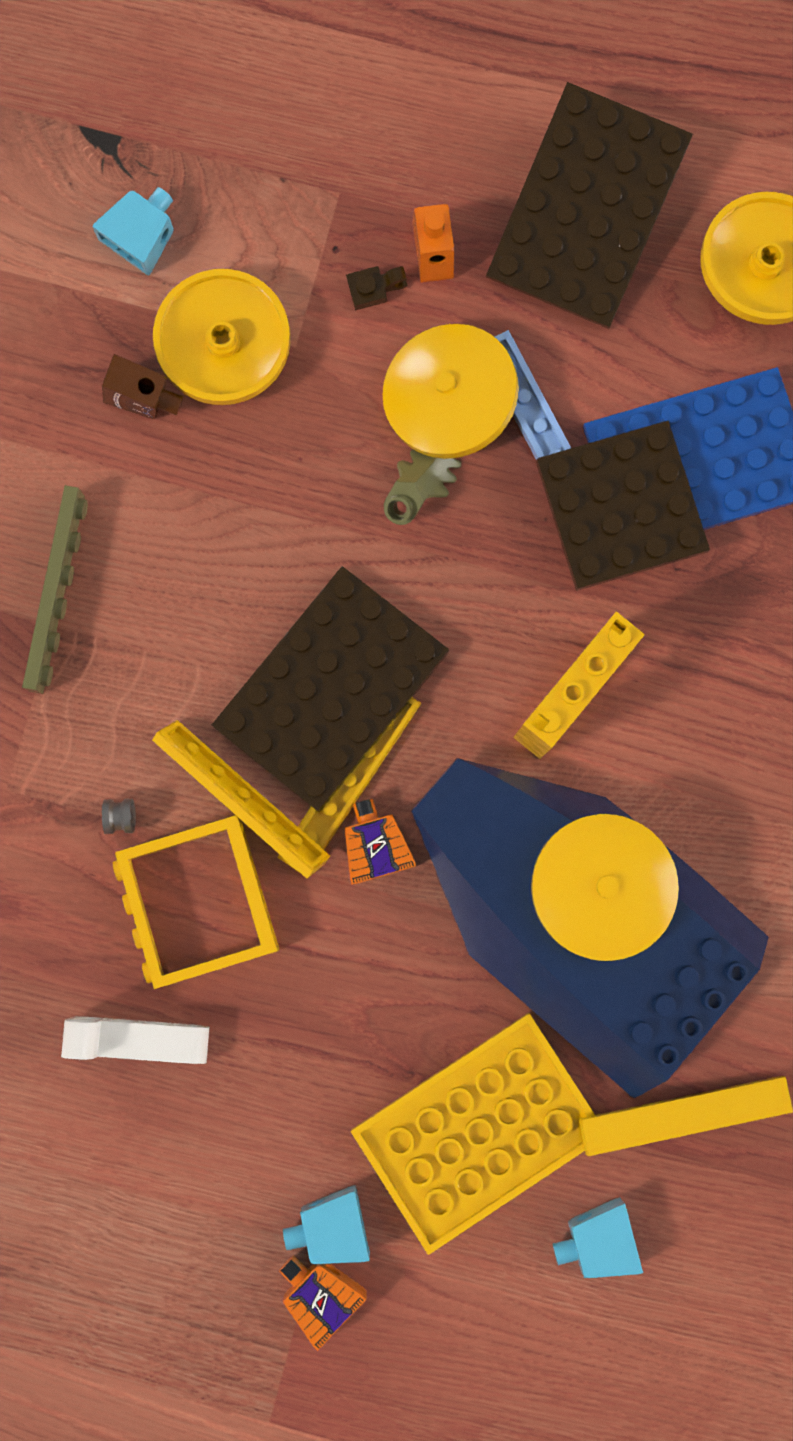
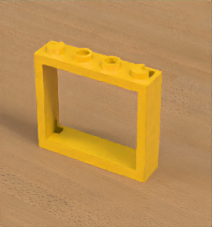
[513,611,645,759]
[113,815,280,989]

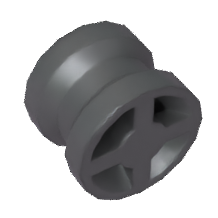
[102,799,136,834]

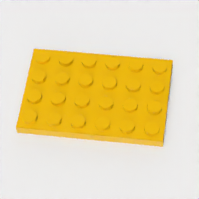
[350,1012,595,1255]

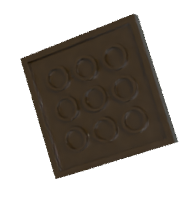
[536,420,710,591]

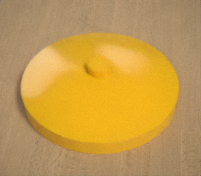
[700,192,793,325]
[153,269,290,405]
[383,324,519,459]
[531,814,679,961]

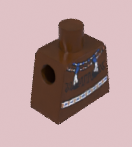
[102,354,183,419]

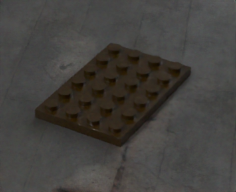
[486,82,693,329]
[211,566,449,812]

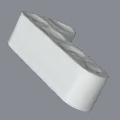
[61,1016,209,1064]

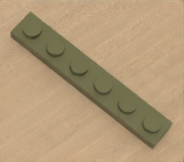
[22,485,88,694]

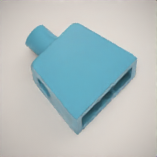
[92,187,174,276]
[283,1185,370,1264]
[552,1197,643,1278]

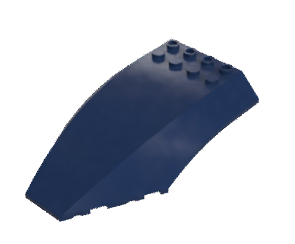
[411,758,769,1099]

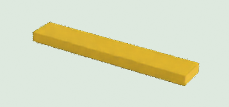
[277,697,421,872]
[152,720,330,879]
[579,1076,793,1156]

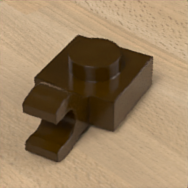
[346,266,408,311]

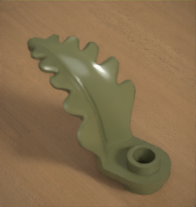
[384,449,461,525]

